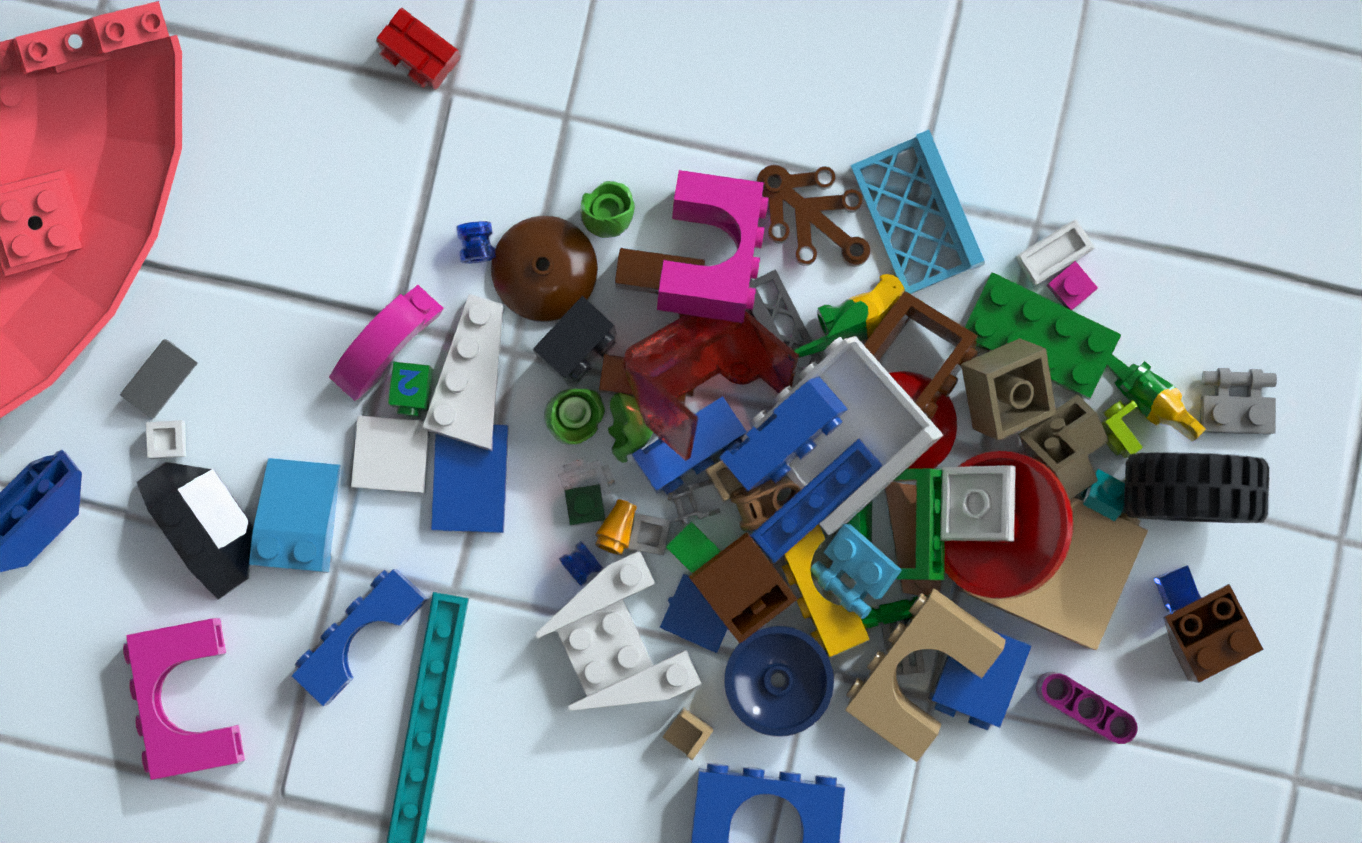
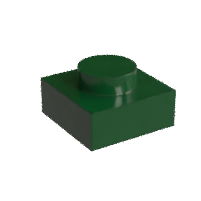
[564,484,606,526]

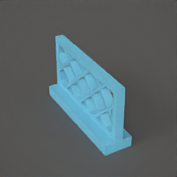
[851,129,985,294]

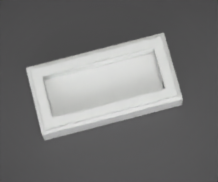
[1014,219,1095,287]

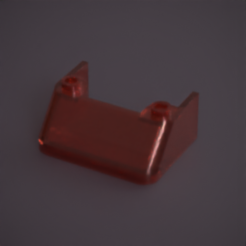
[623,311,799,461]

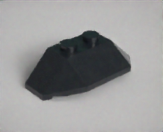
[136,462,253,600]

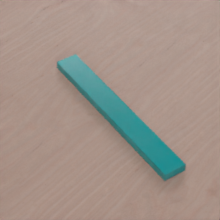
[386,592,470,843]

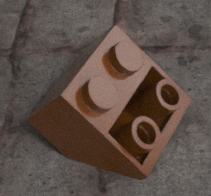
[688,532,798,644]
[1163,584,1264,683]

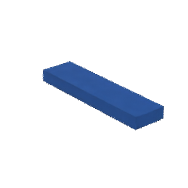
[750,439,884,563]

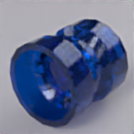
[456,221,496,264]

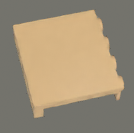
[958,497,1148,650]

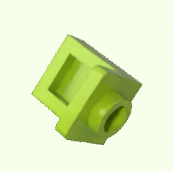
[1101,400,1143,458]

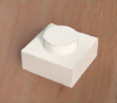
[146,420,187,459]

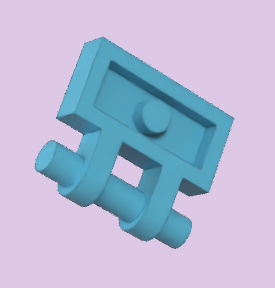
[811,524,902,619]

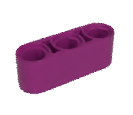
[1035,672,1138,744]

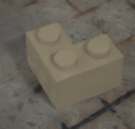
[1018,395,1109,500]

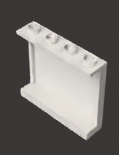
[743,336,943,535]

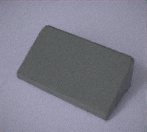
[120,339,198,419]

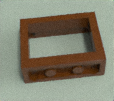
[864,291,978,419]

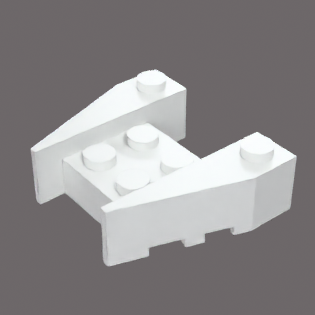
[535,551,702,711]

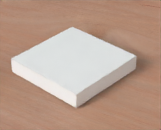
[351,416,430,493]
[940,466,1015,541]

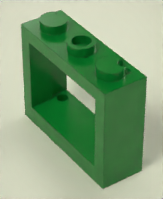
[847,468,945,580]

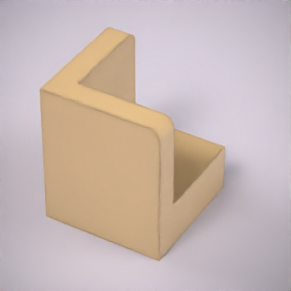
[706,461,743,503]
[663,707,714,760]

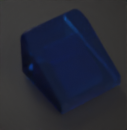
[1154,565,1201,612]

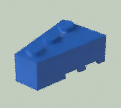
[719,376,848,491]
[632,396,747,495]

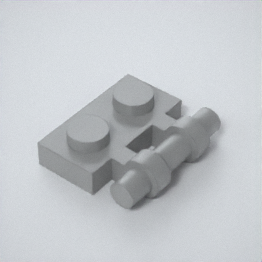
[1200,368,1277,434]

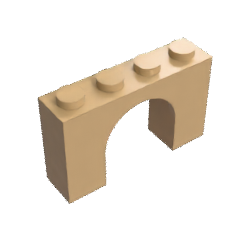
[845,588,1006,762]

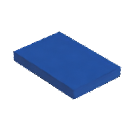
[431,424,509,533]

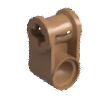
[729,475,801,531]

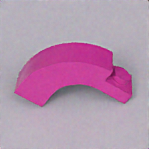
[329,285,444,401]

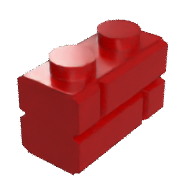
[376,8,461,90]

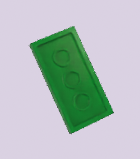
[965,272,1122,400]

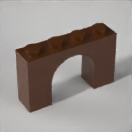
[599,248,705,405]

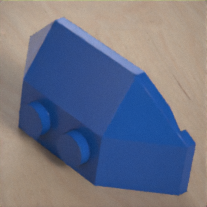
[0,450,82,572]

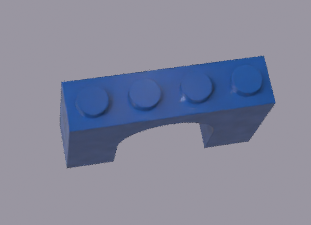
[691,763,845,843]

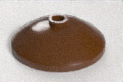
[491,216,598,322]

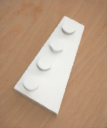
[423,294,504,451]

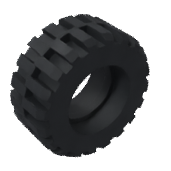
[1124,452,1270,523]

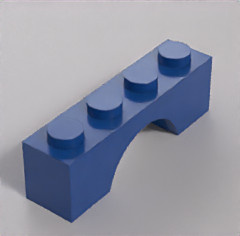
[292,569,428,706]

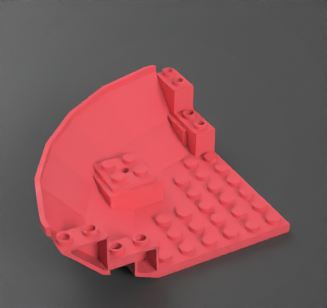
[0,1,182,418]

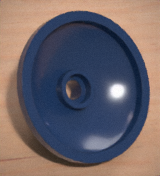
[724,626,834,737]

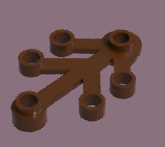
[757,165,870,267]

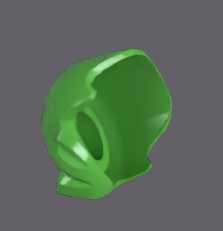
[580,181,635,238]
[544,389,605,445]
[608,393,656,463]

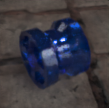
[559,541,603,586]

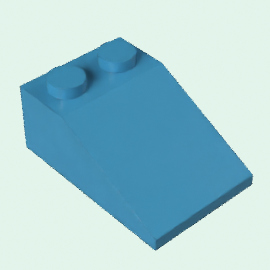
[249,458,341,572]

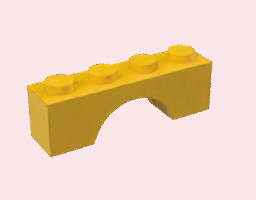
[781,524,870,657]

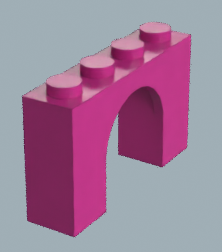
[657,170,769,323]
[123,618,245,780]

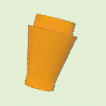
[595,499,637,555]

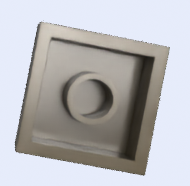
[961,338,1057,441]

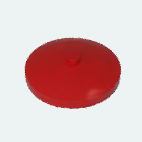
[944,451,1073,599]

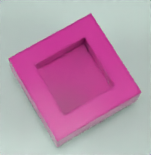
[1046,261,1098,310]

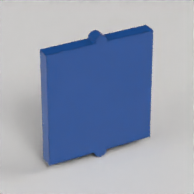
[659,574,729,653]

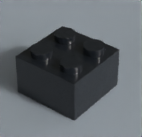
[532,296,617,386]

